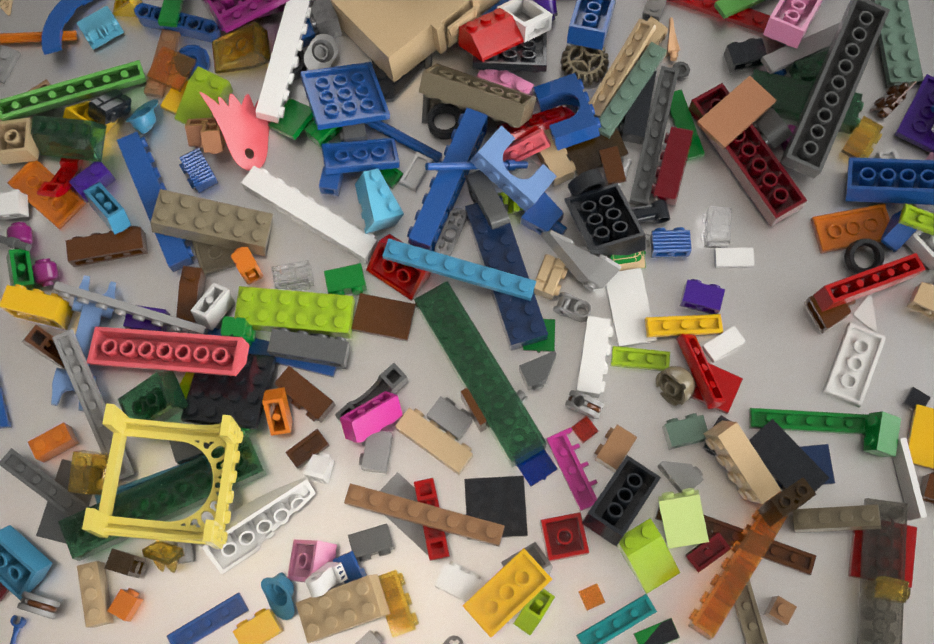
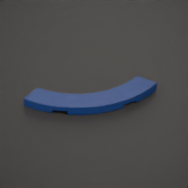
[41,0,93,55]

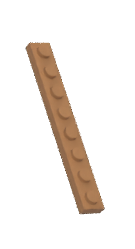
[344,483,505,547]

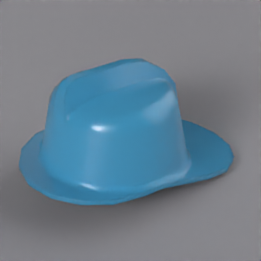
[125,99,159,134]
[261,572,295,620]

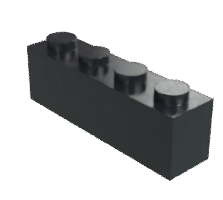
[619,71,657,145]

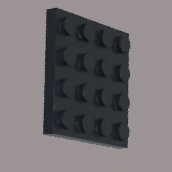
[472,32,547,72]
[180,354,276,430]

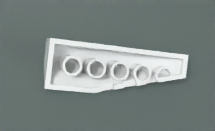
[200,477,316,575]

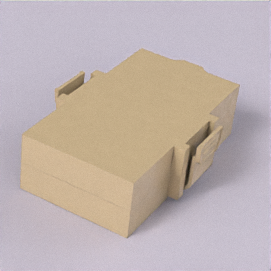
[331,0,500,83]

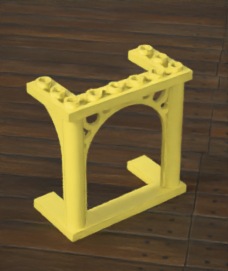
[82,403,243,549]

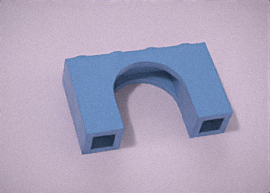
[470,126,557,212]

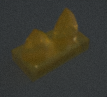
[142,540,185,573]

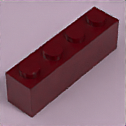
[651,126,693,206]

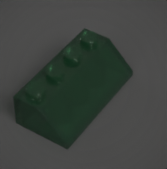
[31,115,107,162]

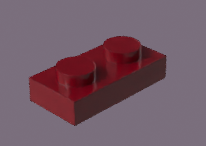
[686,531,731,573]

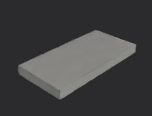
[380,472,449,556]

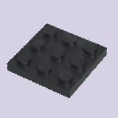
[464,476,528,540]

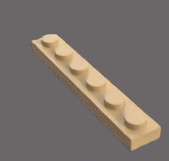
[589,18,656,118]

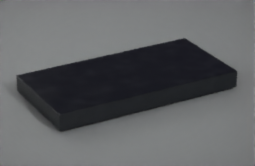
[749,419,829,492]

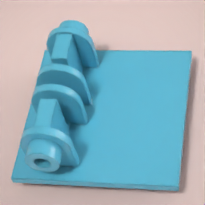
[76,6,124,50]

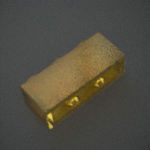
[378,570,419,638]

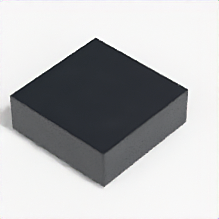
[902,387,931,411]

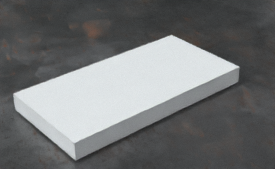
[605,268,657,347]
[822,322,886,407]

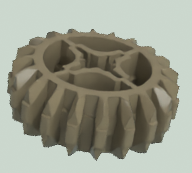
[560,44,609,86]

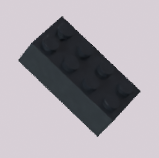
[582,455,661,547]

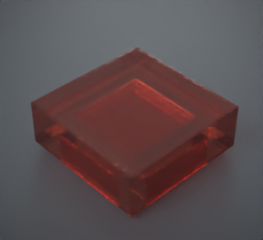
[571,416,599,444]

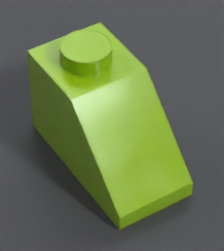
[513,588,555,635]

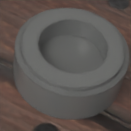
[672,62,690,81]

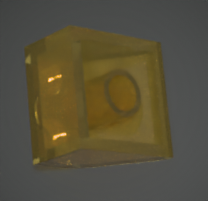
[68,450,109,495]

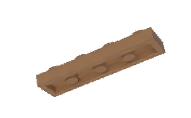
[144,29,181,98]

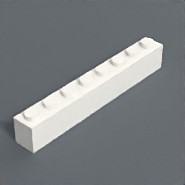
[255,0,315,123]
[241,166,378,264]

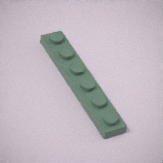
[598,42,667,139]

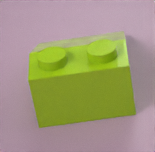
[174,66,233,125]
[617,518,681,594]

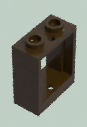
[758,477,817,527]

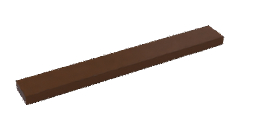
[655,507,817,575]

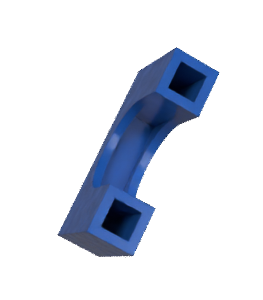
[533,73,601,151]

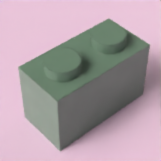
[662,413,708,450]

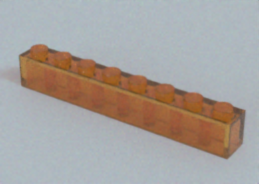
[688,491,789,640]

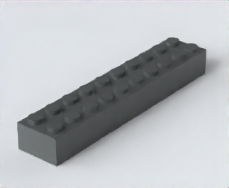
[780,0,890,179]

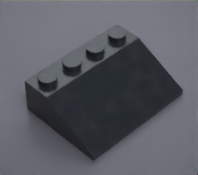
[564,183,646,255]

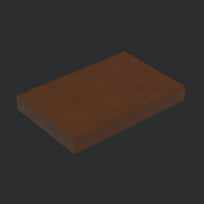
[351,293,416,342]

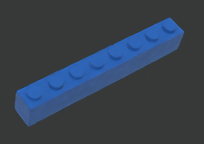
[117,132,194,272]

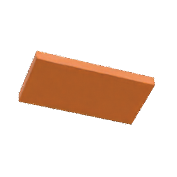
[7,161,86,230]
[811,203,890,254]

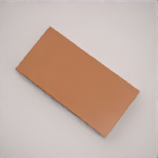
[697,76,777,149]

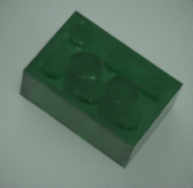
[118,371,188,422]

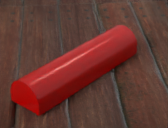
[676,334,726,409]

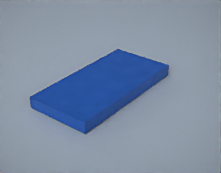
[321,138,400,175]

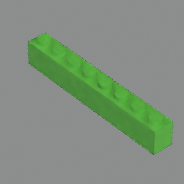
[0,60,147,121]

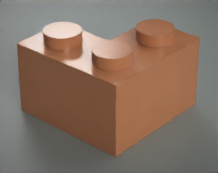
[185,117,226,154]

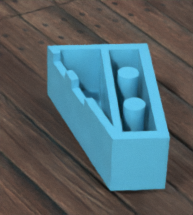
[355,168,404,234]

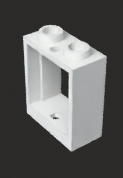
[497,0,553,43]

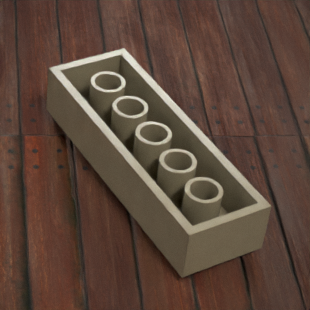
[419,63,537,128]
[150,189,273,256]

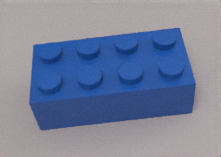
[567,0,616,50]

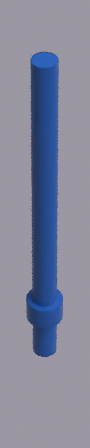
[425,159,528,171]

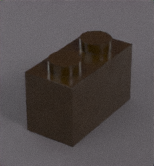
[105,548,147,578]

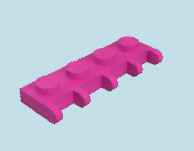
[546,428,598,511]

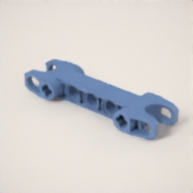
[51,275,116,412]

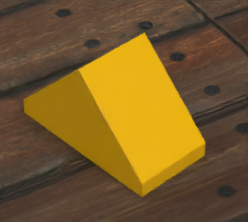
[112,0,143,17]

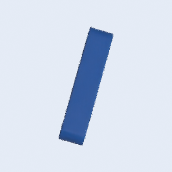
[134,3,221,43]

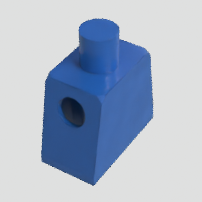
[520,192,567,235]

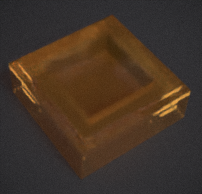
[578,583,605,611]

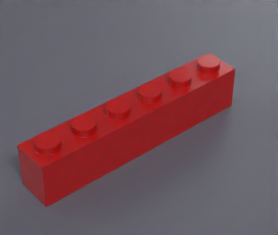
[813,253,926,312]

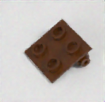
[869,81,917,119]

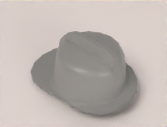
[304,34,338,70]

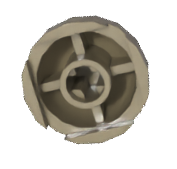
[656,366,695,406]

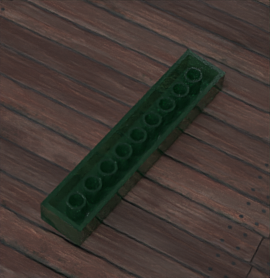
[414,281,546,467]
[58,435,267,561]

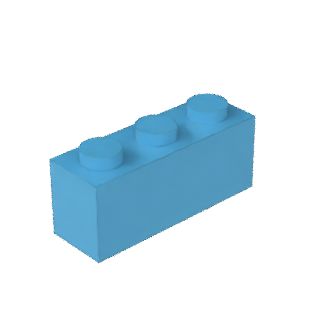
[83,182,132,234]

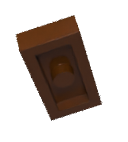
[285,429,329,469]

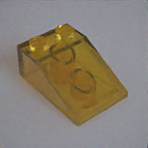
[212,22,271,74]

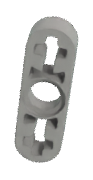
[435,208,466,256]

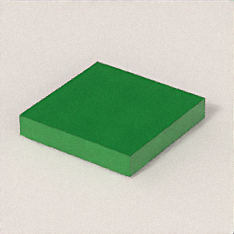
[268,98,313,140]

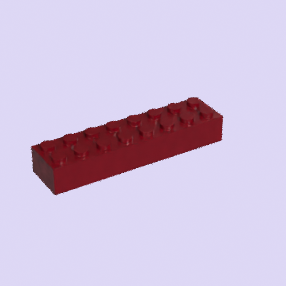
[689,83,807,227]

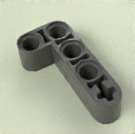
[465,170,510,230]

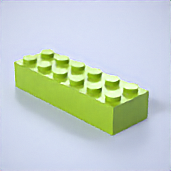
[234,286,356,339]

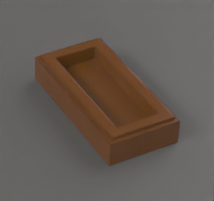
[599,146,626,185]

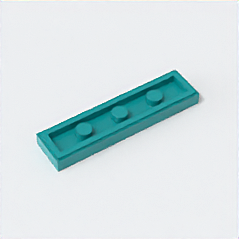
[576,594,657,644]

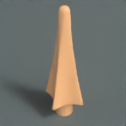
[666,17,680,61]

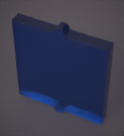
[512,440,558,487]

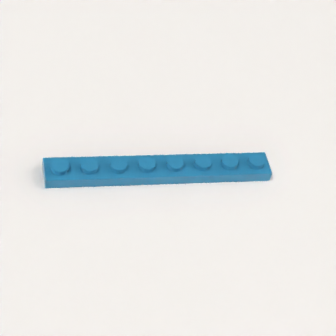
[383,239,536,301]

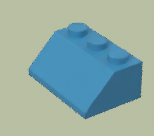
[0,525,53,600]

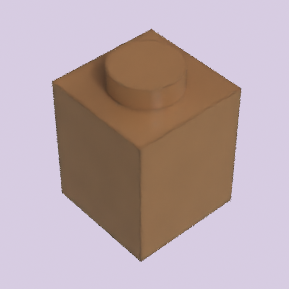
[763,596,797,626]

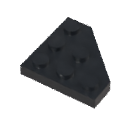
[371,59,425,102]

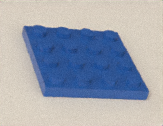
[300,62,390,130]

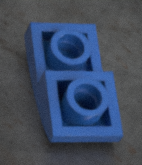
[332,551,367,584]

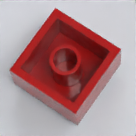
[540,512,589,562]

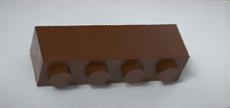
[65,226,148,267]

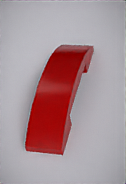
[37,151,85,197]
[414,478,450,561]

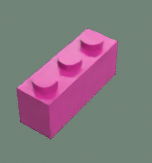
[340,391,403,443]

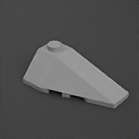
[541,230,622,290]

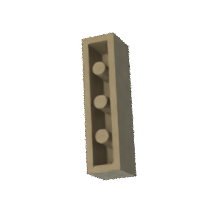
[792,505,881,533]

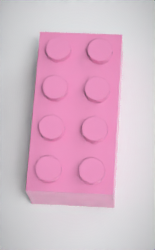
[763,0,823,49]

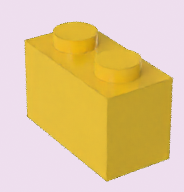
[232,608,284,644]

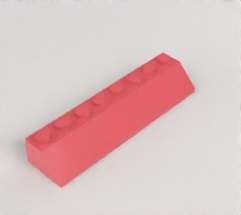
[87,327,250,376]

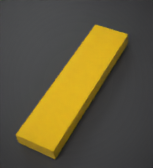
[645,314,723,338]

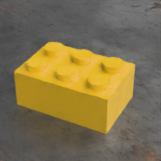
[0,284,74,330]

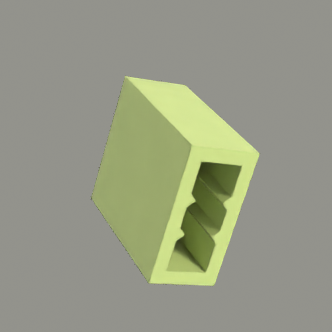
[658,488,709,549]

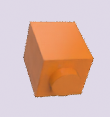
[107,588,143,622]

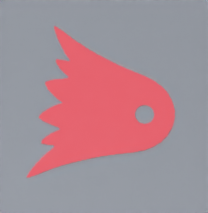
[200,92,270,171]

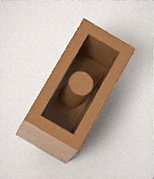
[594,424,637,473]

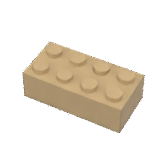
[704,420,781,504]
[296,574,390,643]

